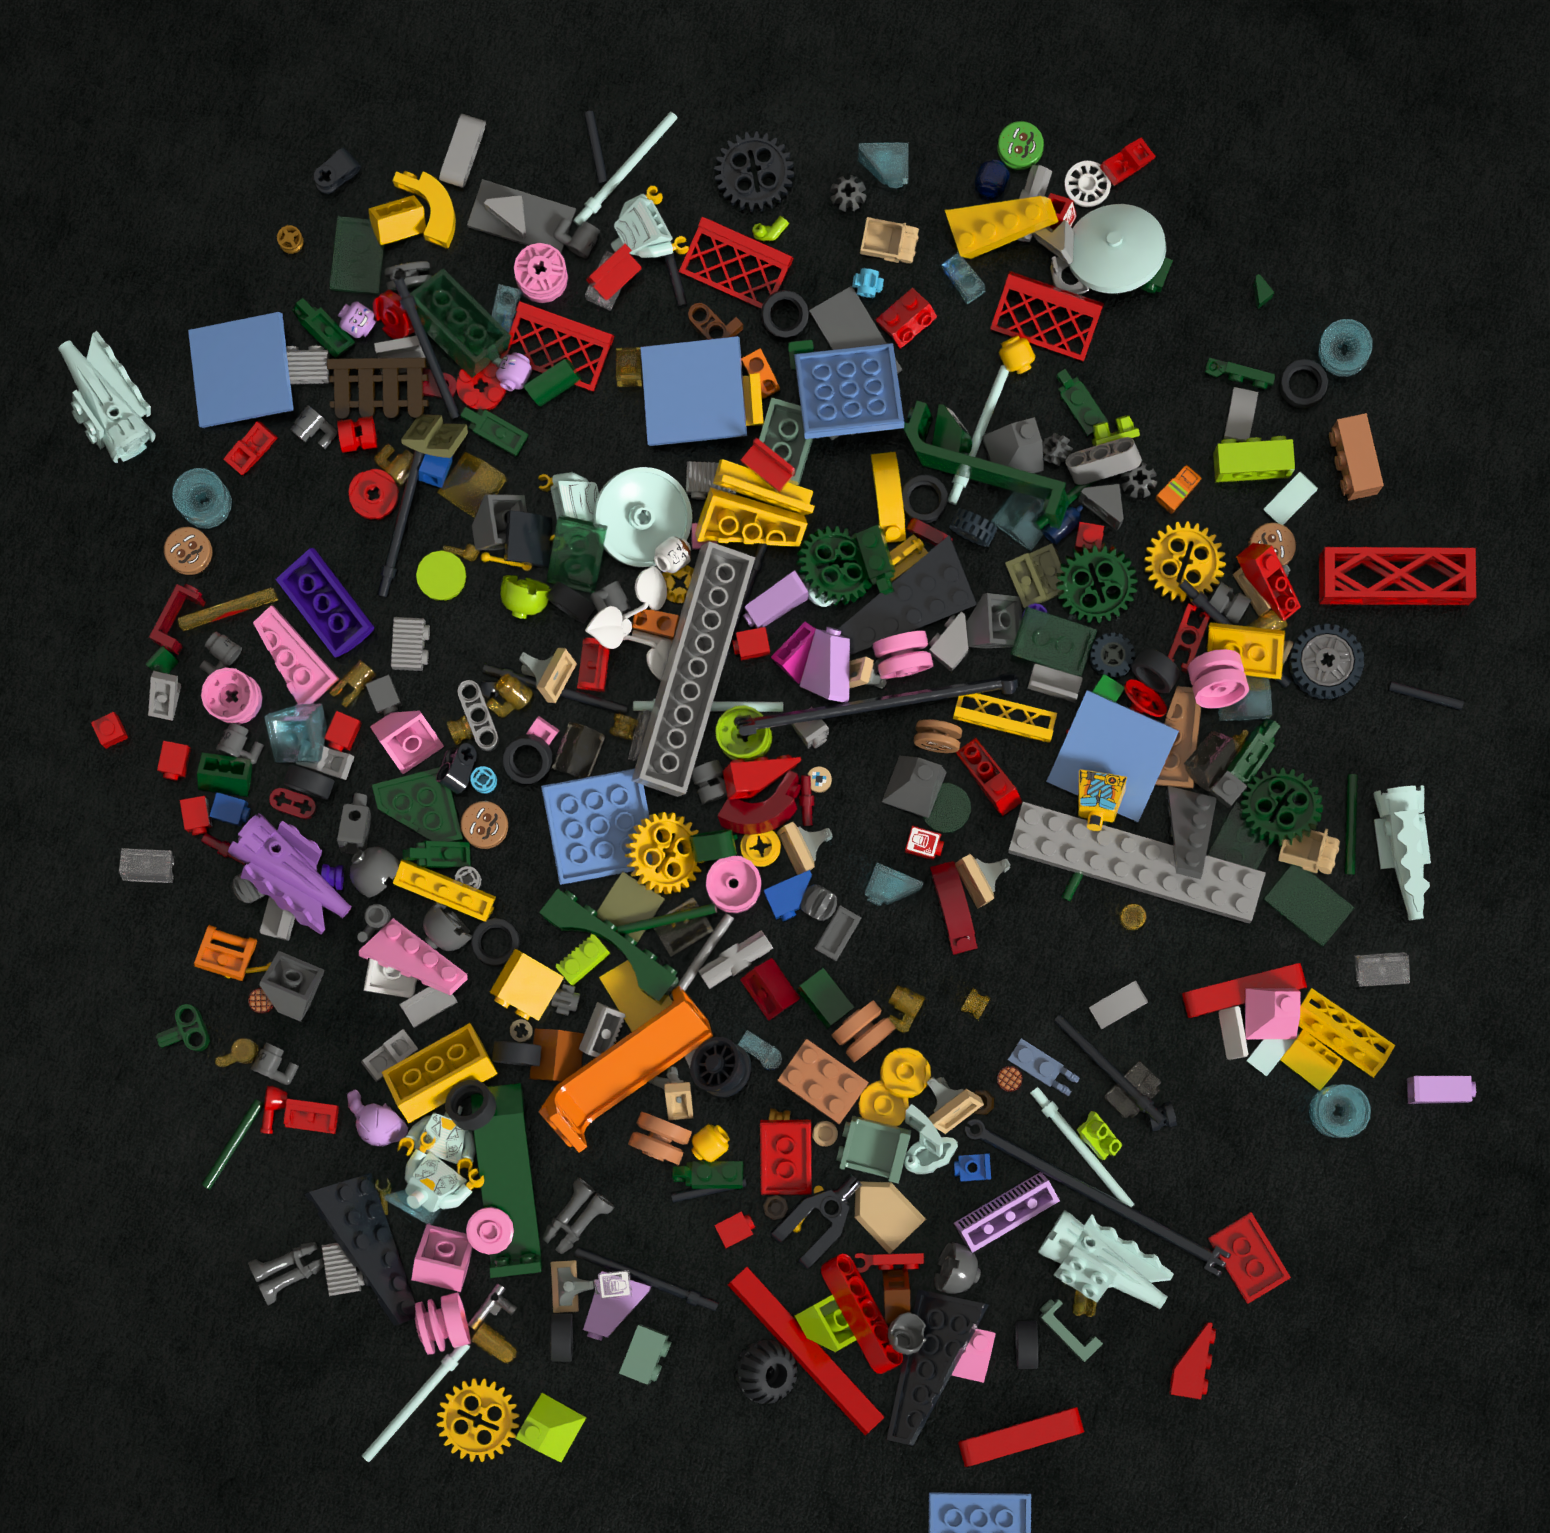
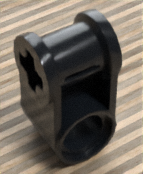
[314,148,361,194]
[436,743,477,794]

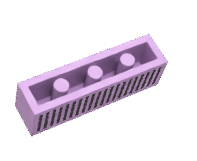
[954,1172,1060,1253]

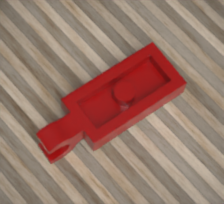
[855,1253,924,1273]

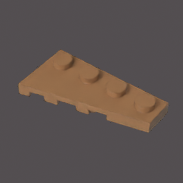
[1155,686,1201,788]

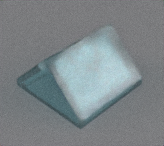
[991,491,1049,551]

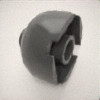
[349,846,400,897]
[423,902,472,951]
[935,1242,981,1294]

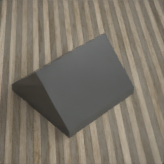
[1078,484,1124,531]

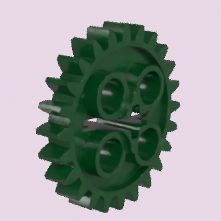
[796,526,872,605]
[1056,542,1138,623]
[1241,768,1323,846]

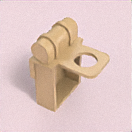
[860,217,919,263]
[1278,824,1340,874]

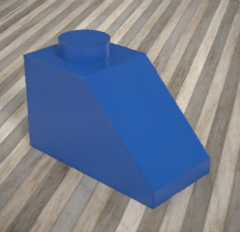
[764,870,812,921]

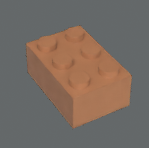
[1329,413,1384,501]
[777,1039,869,1125]

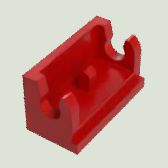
[577,638,610,692]
[284,1099,339,1134]

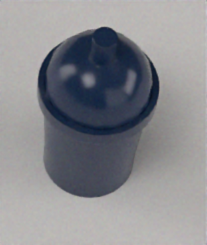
[1042,505,1083,545]

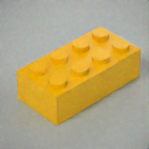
[382,1023,497,1123]

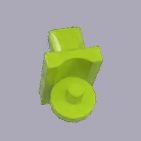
[1091,415,1140,446]
[1077,1111,1122,1160]

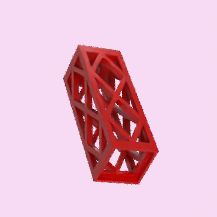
[1319,547,1476,605]

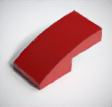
[1099,138,1156,186]
[224,421,278,475]

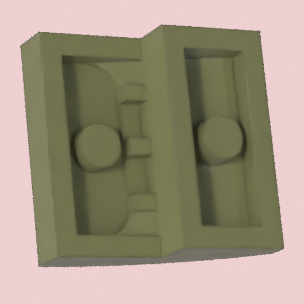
[401,415,468,458]
[1005,543,1064,608]
[595,872,665,942]

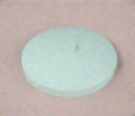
[1069,204,1166,293]
[593,467,692,567]

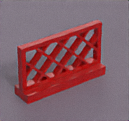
[679,217,794,308]
[990,271,1104,361]
[501,301,615,391]

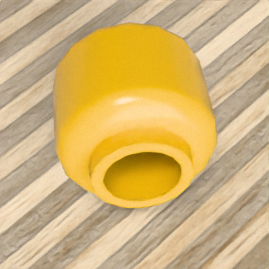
[999,335,1035,374]
[691,1125,730,1162]

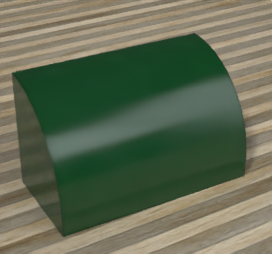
[524,359,582,406]
[197,752,252,797]
[797,968,854,1029]

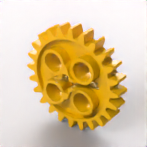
[1144,521,1226,603]
[625,812,704,894]
[437,1379,520,1462]

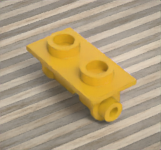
[890,534,928,582]

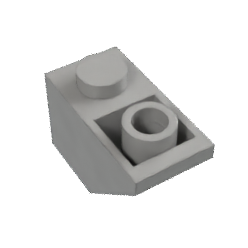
[928,612,968,672]
[791,707,829,748]

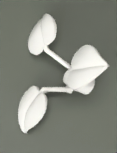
[585,565,672,680]

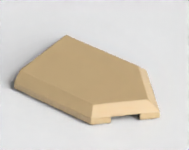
[855,1182,926,1254]

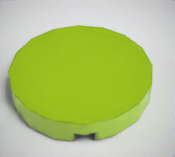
[416,551,466,600]

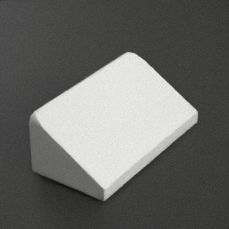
[1219,1006,1248,1060]

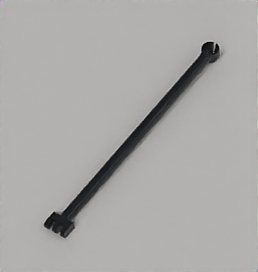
[733,673,1018,736]
[965,1119,1231,1277]

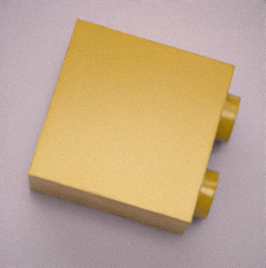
[490,949,564,1021]

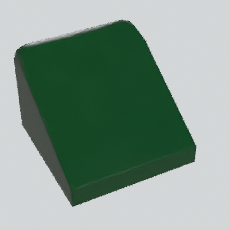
[1253,274,1274,309]
[788,340,814,370]
[146,646,178,674]

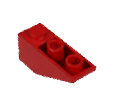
[1236,543,1301,621]
[956,738,1022,816]
[723,755,801,800]
[1169,1322,1216,1399]

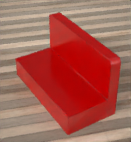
[586,243,641,301]
[741,438,795,493]

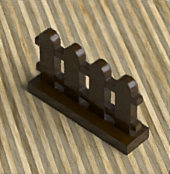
[327,358,429,419]

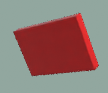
[760,1120,812,1195]
[1207,1212,1291,1304]

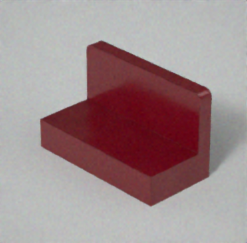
[740,958,800,1021]

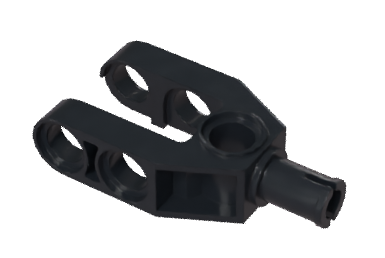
[769,1174,862,1269]

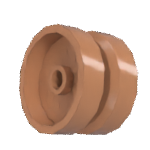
[831,1000,896,1062]
[628,1112,692,1165]

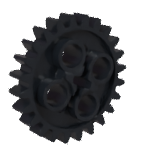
[714,131,794,212]

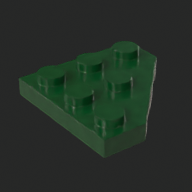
[372,767,463,842]

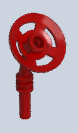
[1066,680,1167,734]

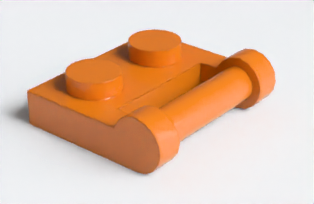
[194,925,257,981]

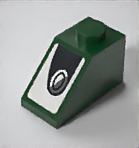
[932,404,972,455]

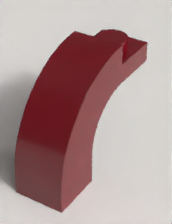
[717,770,801,835]
[930,861,977,955]

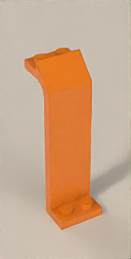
[539,985,713,1152]

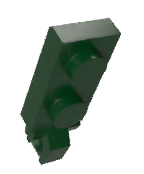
[292,298,355,359]
[1205,358,1275,389]
[1056,369,1108,437]
[460,407,528,457]
[856,525,895,595]
[1226,718,1280,786]
[403,841,471,868]
[672,1161,743,1189]

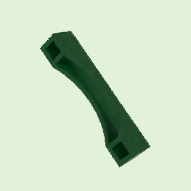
[539,889,679,1005]

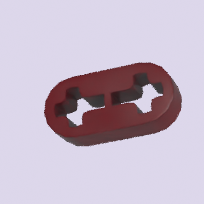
[906,518,953,546]
[269,788,317,819]

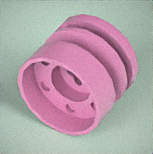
[514,243,568,303]
[201,668,262,725]
[415,1292,471,1355]

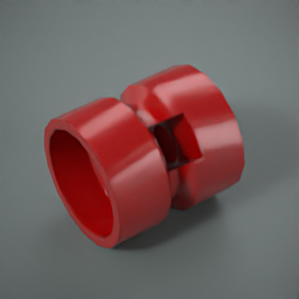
[337,416,377,452]

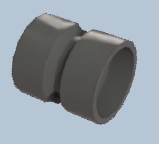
[1210,582,1251,625]
[691,760,727,804]

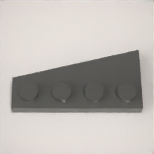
[1166,786,1217,879]

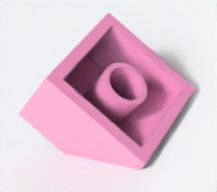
[411,1224,473,1292]

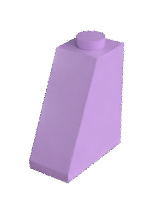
[743,571,808,628]
[800,627,850,703]
[1407,1076,1476,1104]
[583,1271,651,1341]

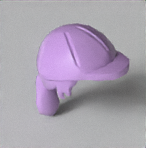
[347,1090,408,1147]

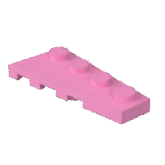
[253,606,339,713]
[359,918,467,995]

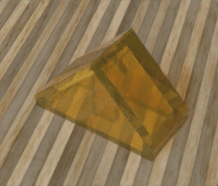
[616,348,642,387]

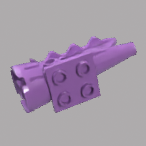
[228,813,352,934]

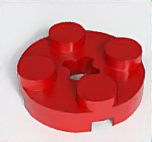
[373,290,415,339]
[456,361,506,411]
[349,469,399,520]

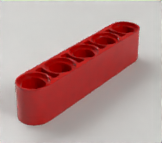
[1182,963,1307,1018]
[821,1254,903,1374]
[958,1407,1085,1467]

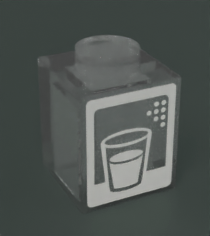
[594,1270,632,1299]

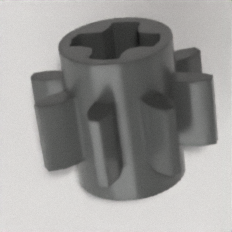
[1042,433,1073,466]
[551,984,580,1016]

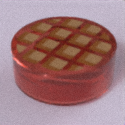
[248,988,273,1013]
[997,1066,1023,1092]

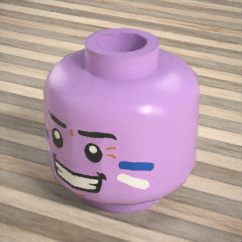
[338,302,376,338]
[496,352,532,391]

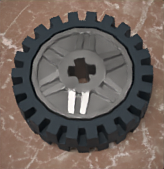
[1289,624,1364,699]

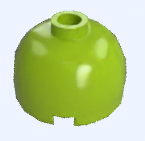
[500,575,551,619]

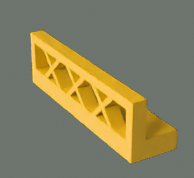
[713,459,815,515]
[953,693,1057,743]
[393,859,496,922]
[1298,988,1395,1078]

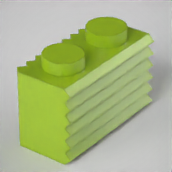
[556,934,610,986]

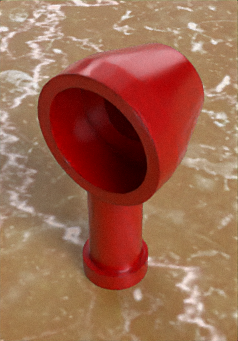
[260,1085,287,1134]

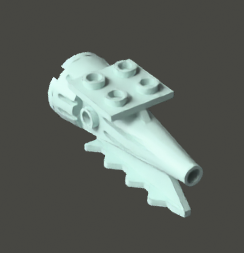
[58,331,156,463]
[1374,786,1431,920]
[1038,1210,1174,1309]

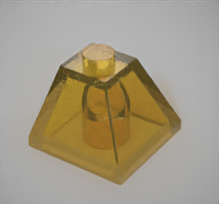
[437,452,506,518]

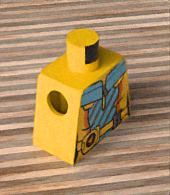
[1078,769,1127,831]

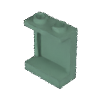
[836,1116,911,1184]
[1039,1299,1103,1362]

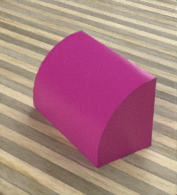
[771,622,816,684]

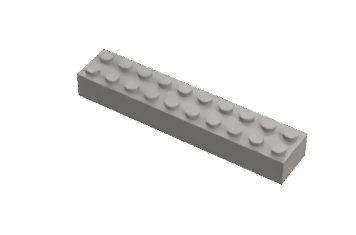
[631,541,755,797]
[1008,802,1265,924]

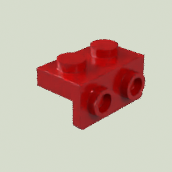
[875,288,937,348]

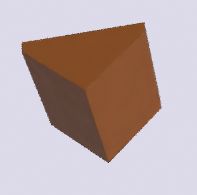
[529,1029,584,1082]

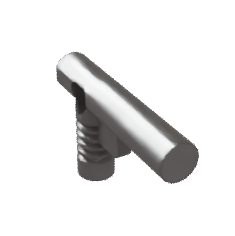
[468,1283,517,1330]

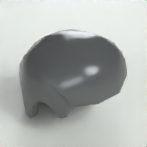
[888,1312,926,1355]

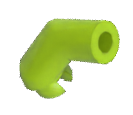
[752,216,789,241]

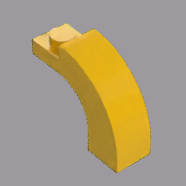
[393,171,456,249]
[871,452,906,543]

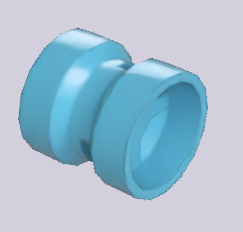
[471,766,497,794]

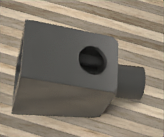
[337,793,371,854]

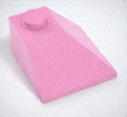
[370,711,444,774]
[1245,988,1300,1039]
[952,1329,995,1383]

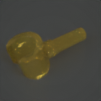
[443,544,480,562]
[1227,730,1248,754]
[375,1179,392,1215]

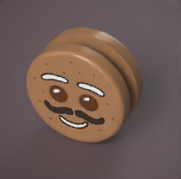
[1248,523,1296,566]
[164,527,212,575]
[914,720,962,753]
[461,801,508,849]

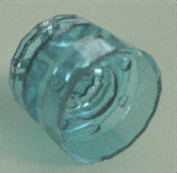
[1318,319,1372,377]
[172,468,232,529]
[1309,1084,1371,1138]

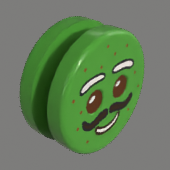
[997,121,1044,170]

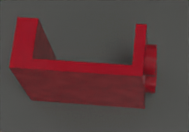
[149,583,206,655]

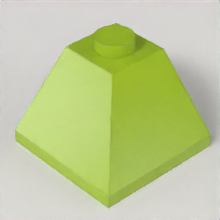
[795,1295,856,1352]
[515,1393,586,1462]

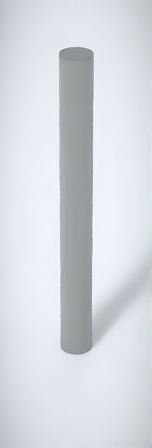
[670,913,734,998]

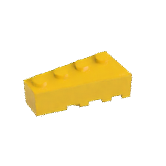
[945,196,1058,259]
[695,487,807,547]

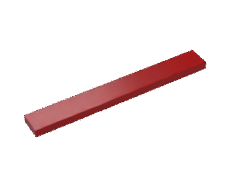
[728,1267,884,1435]

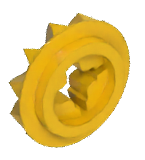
[662,565,694,603]
[741,831,781,867]

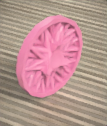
[466,1207,514,1254]

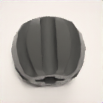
[830,175,866,212]
[1120,462,1157,498]
[232,873,265,903]
[800,884,837,921]

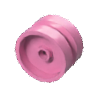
[873,631,933,679]
[1187,649,1249,708]
[706,856,761,913]

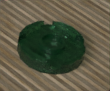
[922,783,971,833]

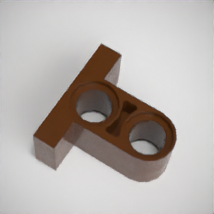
[688,303,743,340]
[883,1268,910,1326]

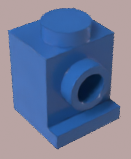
[954,1154,991,1182]

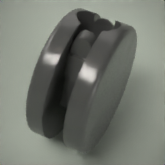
[384,261,433,290]

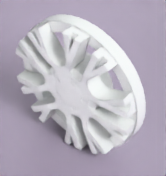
[1065,161,1111,208]

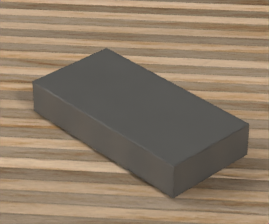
[815,906,861,961]

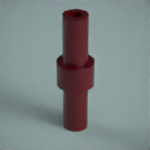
[799,775,814,826]
[201,833,246,866]

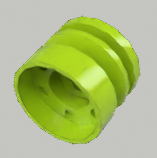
[716,705,772,762]

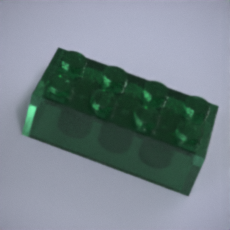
[410,269,511,378]

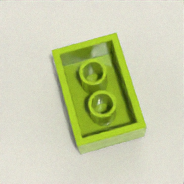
[1213,436,1295,482]

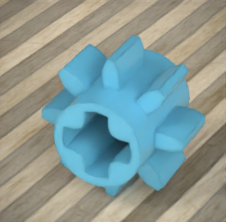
[852,268,884,297]

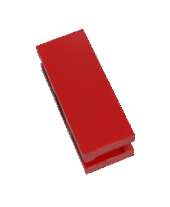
[1167,603,1210,673]

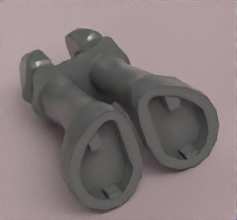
[543,1177,614,1254]
[247,1242,325,1305]

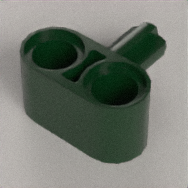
[689,829,737,862]
[156,1004,210,1051]

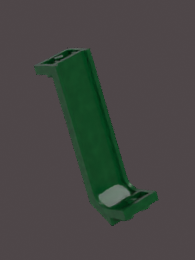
[903,401,1071,529]
[471,1083,542,1278]

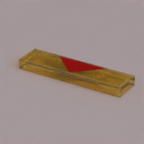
[178,588,278,631]

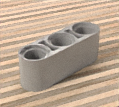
[439,114,486,188]
[1065,437,1142,485]
[458,680,499,752]

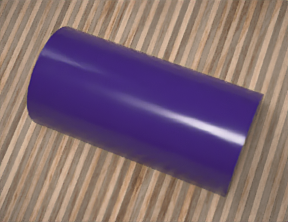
[276,548,374,658]

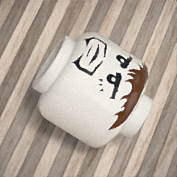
[654,536,691,573]

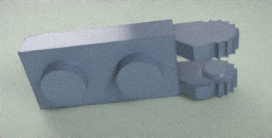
[1008,1038,1080,1096]

